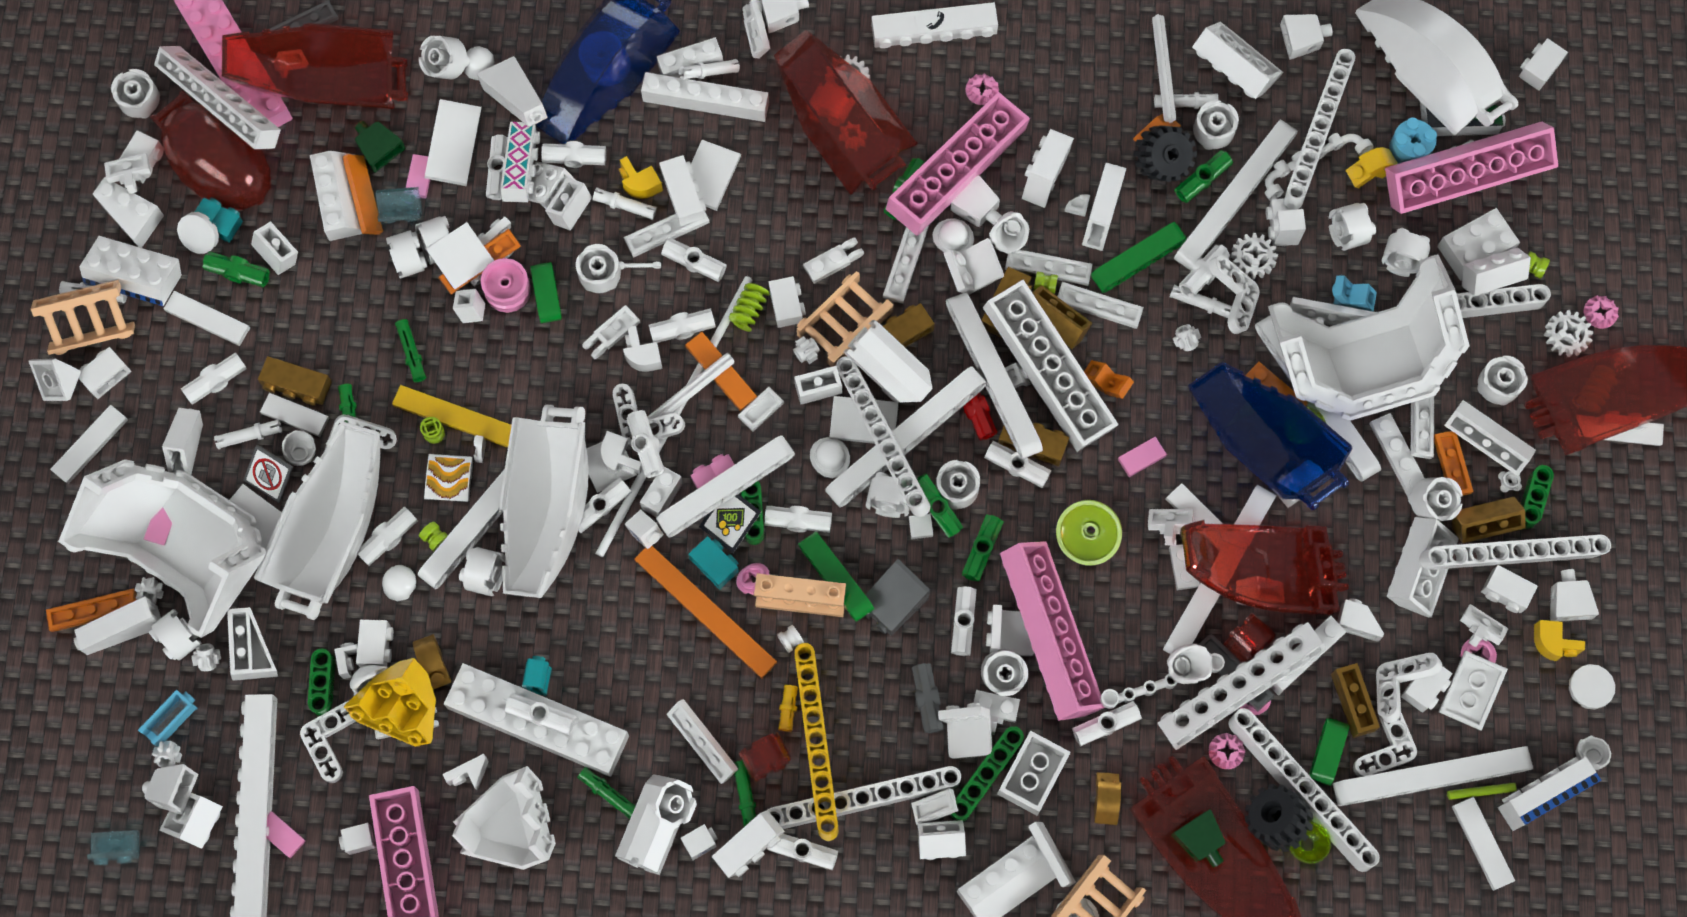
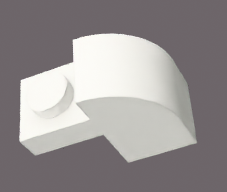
[623,326,663,372]
[601,431,642,475]

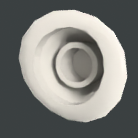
[932,218,974,253]
[810,437,850,478]

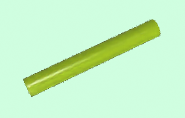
[1447,783,1517,800]

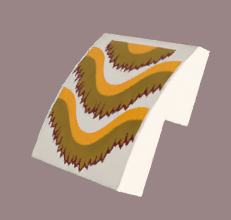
[424,454,473,502]

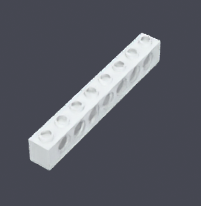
[154,46,281,149]
[1158,622,1326,750]

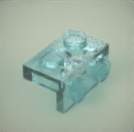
[375,187,422,223]
[87,830,139,865]

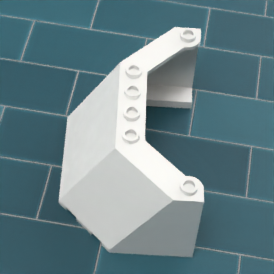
[1268,254,1469,421]
[58,459,266,638]

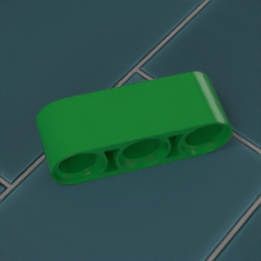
[530,262,562,324]
[1521,465,1554,529]
[742,481,764,545]
[308,648,336,716]
[1309,717,1350,786]

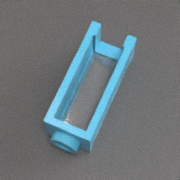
[138,690,198,747]

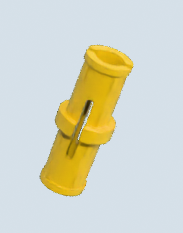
[778,685,798,732]

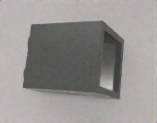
[866,559,930,636]

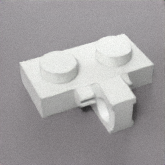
[104,152,151,194]
[1148,509,1194,545]
[1460,604,1508,647]
[974,690,1020,735]

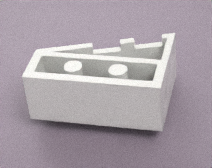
[1022,129,1074,208]
[93,177,164,248]
[227,607,278,681]

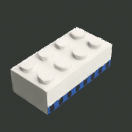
[79,236,182,306]
[1498,757,1601,831]

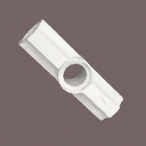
[486,135,508,200]
[541,141,606,168]
[661,238,727,282]
[1178,245,1230,298]
[649,308,716,343]
[181,352,247,405]
[626,410,664,478]
[984,441,1051,488]
[578,477,632,533]
[764,506,832,533]
[358,507,418,566]
[951,586,977,656]
[505,693,576,735]
[1072,701,1142,747]
[767,834,838,871]

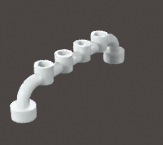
[1265,133,1374,201]
[1100,653,1225,708]

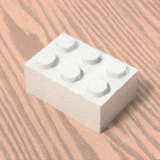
[1437,208,1520,281]
[998,731,1071,816]

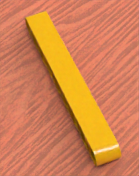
[795,643,839,841]

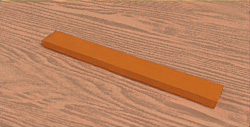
[634,546,777,679]

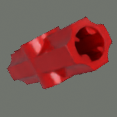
[963,392,997,440]

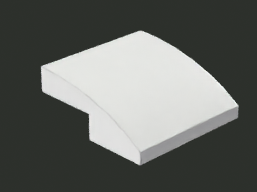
[587,441,637,493]

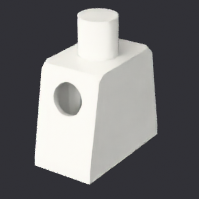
[760,0,809,33]
[1280,14,1333,60]
[951,175,1002,227]
[1550,569,1599,621]
[142,764,199,814]

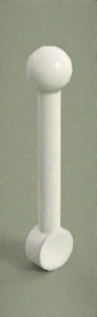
[619,261,661,270]

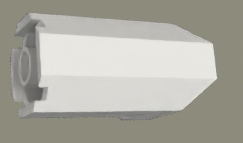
[844,320,933,402]
[615,774,697,875]

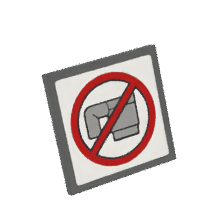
[243,445,293,503]

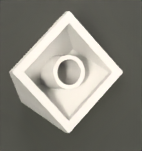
[29,359,81,401]

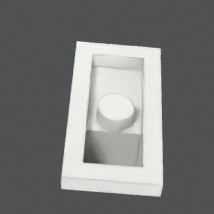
[443,754,489,791]

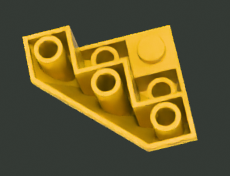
[344,658,436,747]

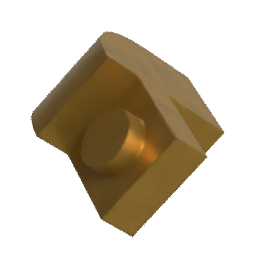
[413,634,451,689]
[1094,772,1121,825]

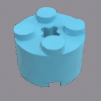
[1389,118,1437,164]

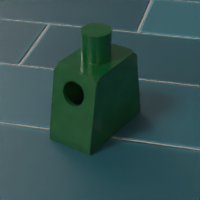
[355,121,406,173]
[1171,809,1226,868]

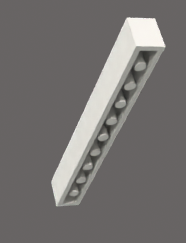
[230,694,277,917]

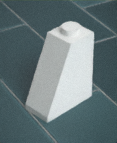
[162,408,203,475]

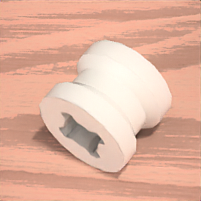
[777,625,804,653]

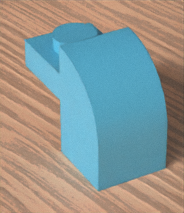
[1332,276,1377,312]

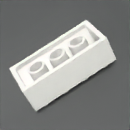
[1192,21,1284,99]
[310,151,362,241]
[1387,517,1459,618]
[957,836,1056,917]

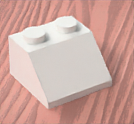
[160,793,223,848]

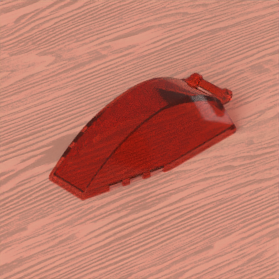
[222,23,408,109]
[774,30,918,195]

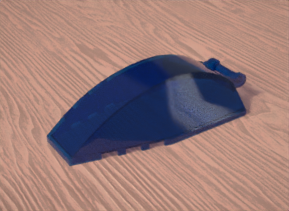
[535,0,680,144]
[1188,362,1353,510]

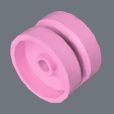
[480,258,531,313]

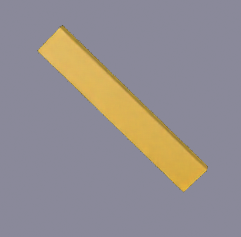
[392,385,511,448]

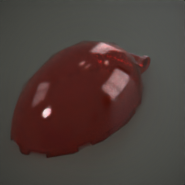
[150,90,271,210]

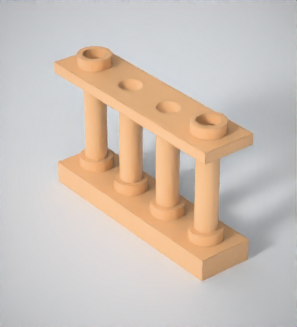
[797,271,894,367]
[31,280,135,355]
[754,573,846,617]
[1051,855,1146,917]

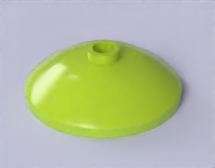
[1056,500,1122,565]

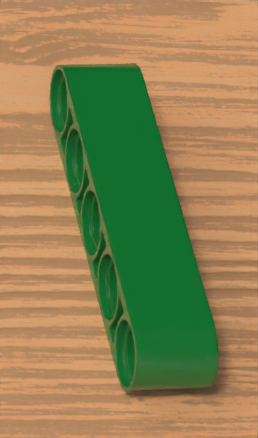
[1090,222,1188,293]
[798,531,875,622]
[950,726,1024,822]

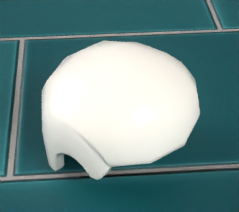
[464,46,495,80]
[282,430,316,466]
[382,565,416,601]
[1575,735,1611,770]

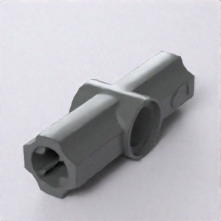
[912,663,944,733]

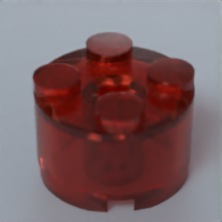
[1223,613,1276,663]
[739,732,791,782]

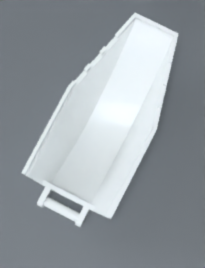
[1355,0,1518,135]
[500,404,589,598]
[254,421,380,620]

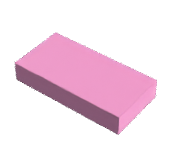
[405,154,430,198]
[1118,437,1167,477]
[144,508,172,546]
[266,811,305,858]

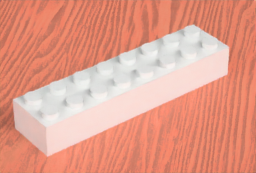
[983,280,1118,452]
[444,663,629,777]

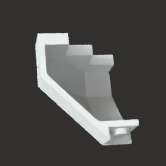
[452,766,556,870]

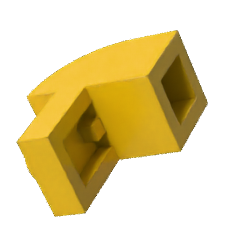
[1345,147,1398,188]
[619,156,663,199]
[1534,620,1585,661]

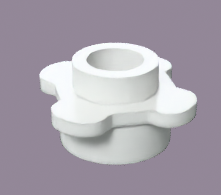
[1498,471,1522,493]

